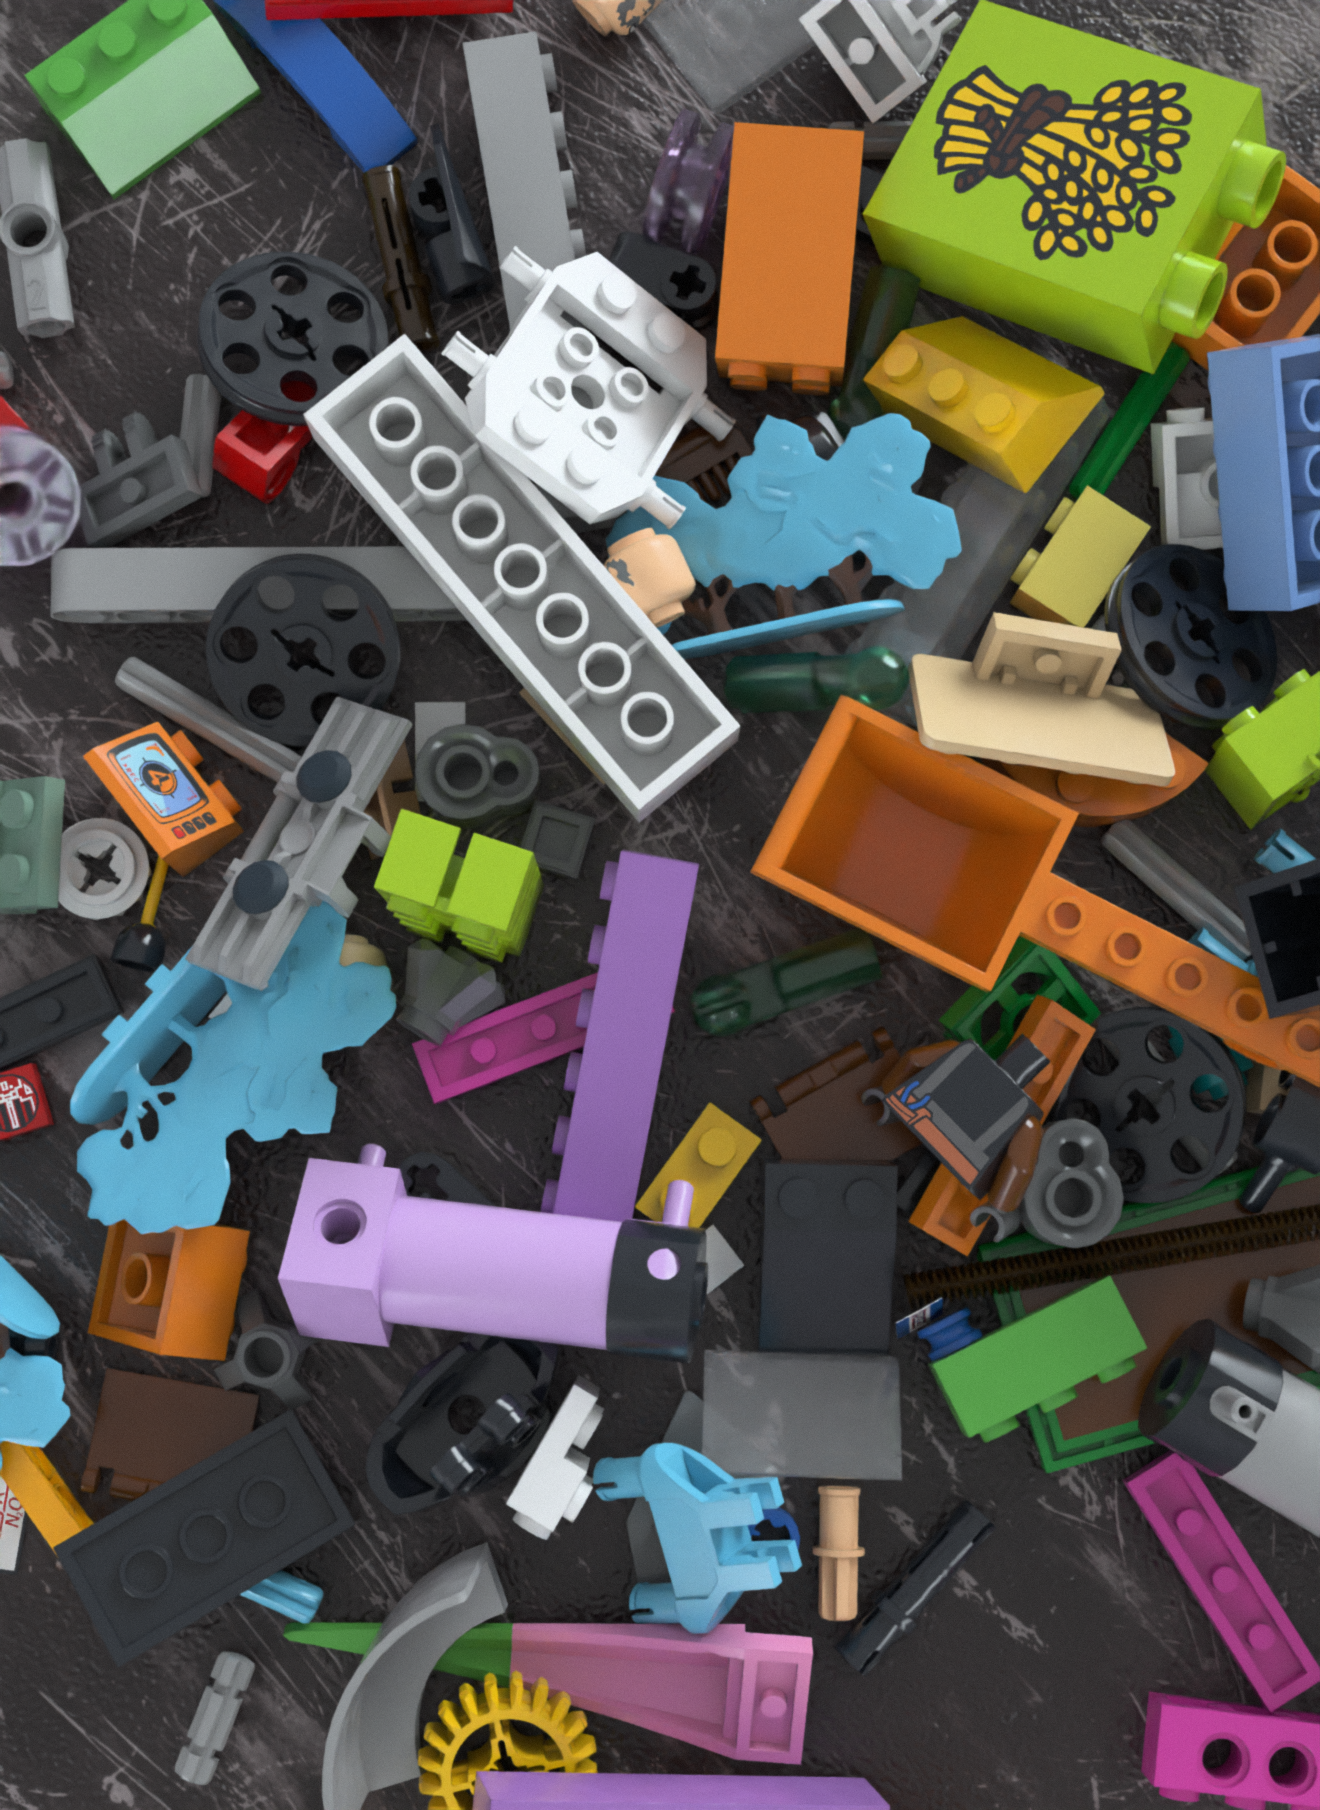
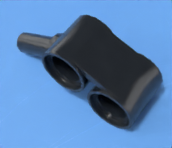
[1239,1070,1320,1213]

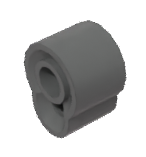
[415,724,543,830]
[1018,1118,1124,1248]

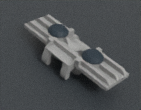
[185,697,412,991]

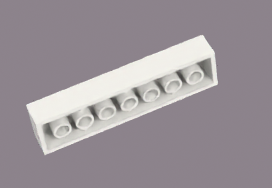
[303,334,740,823]

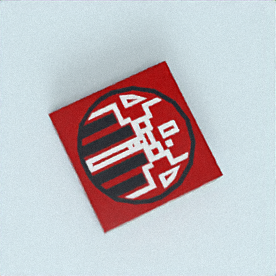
[0,1063,54,1142]

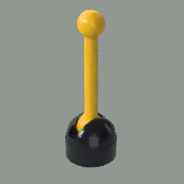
[110,855,169,973]

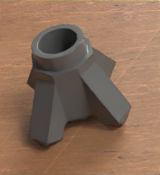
[396,939,505,1046]
[1243,1264,1320,1374]
[214,1289,322,1410]

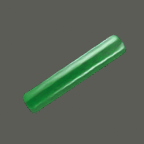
[1069,341,1190,500]

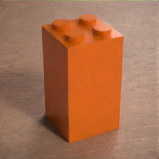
[715,122,864,395]

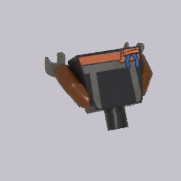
[861,1033,1050,1242]

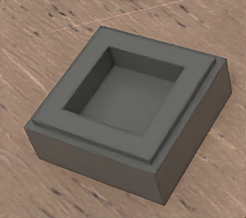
[520,800,596,881]

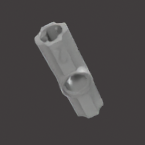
[0,138,75,338]

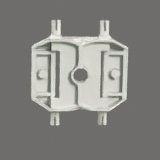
[441,246,736,529]

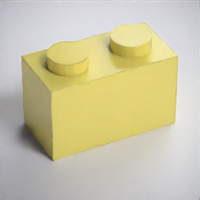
[1010,485,1151,628]

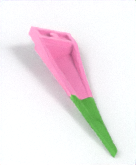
[283,1622,813,1765]

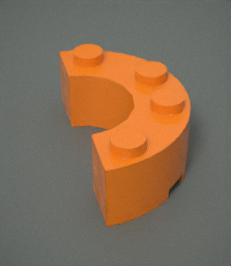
[974,657,1209,827]

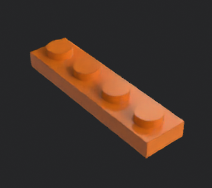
[908,994,1096,1257]

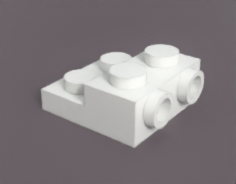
[1151,407,1223,550]
[506,1375,604,1540]

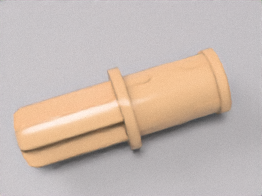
[813,1485,865,1621]

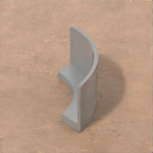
[322,1542,508,1810]

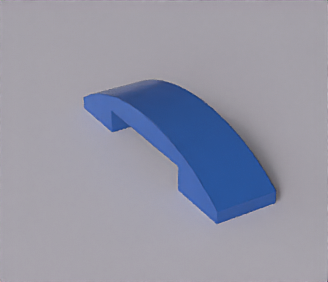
[213,0,418,173]

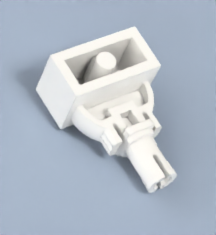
[799,0,962,123]

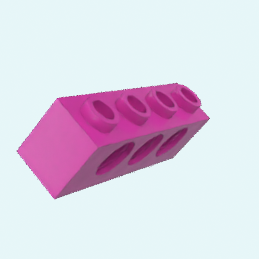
[1141,1692,1320,1810]

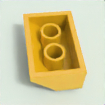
[863,316,1105,494]

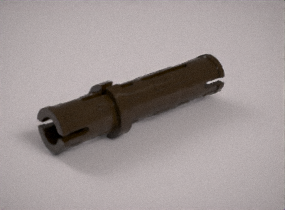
[361,165,440,354]

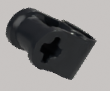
[608,231,719,331]

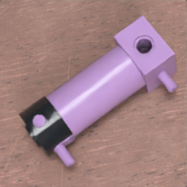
[278,1144,708,1364]

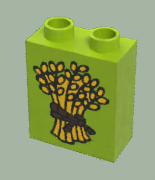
[863,0,1286,374]

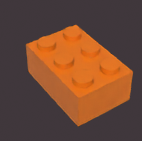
[1172,165,1320,371]

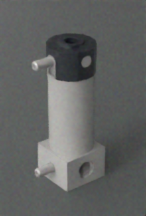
[1138,1319,1320,1538]

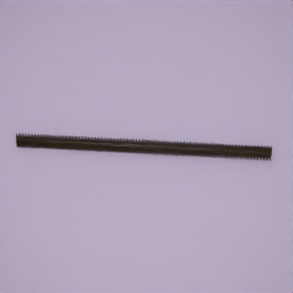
[903,1204,1320,1309]

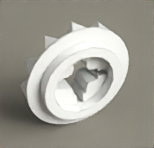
[58,818,152,920]

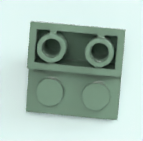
[0,776,65,914]

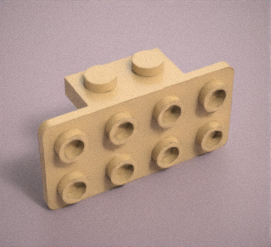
[908,612,1175,786]

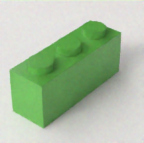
[928,1276,1147,1443]

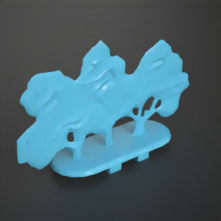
[70,901,396,1234]

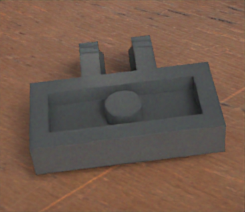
[72,411,203,548]

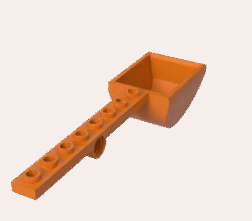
[750,695,1320,1087]

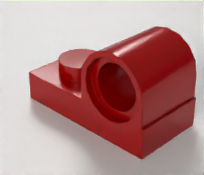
[212,381,315,504]

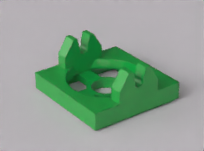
[938,936,1101,1061]

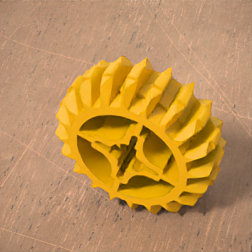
[418,1670,598,1810]

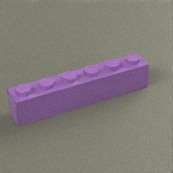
[541,849,699,1222]
[473,1771,890,1810]

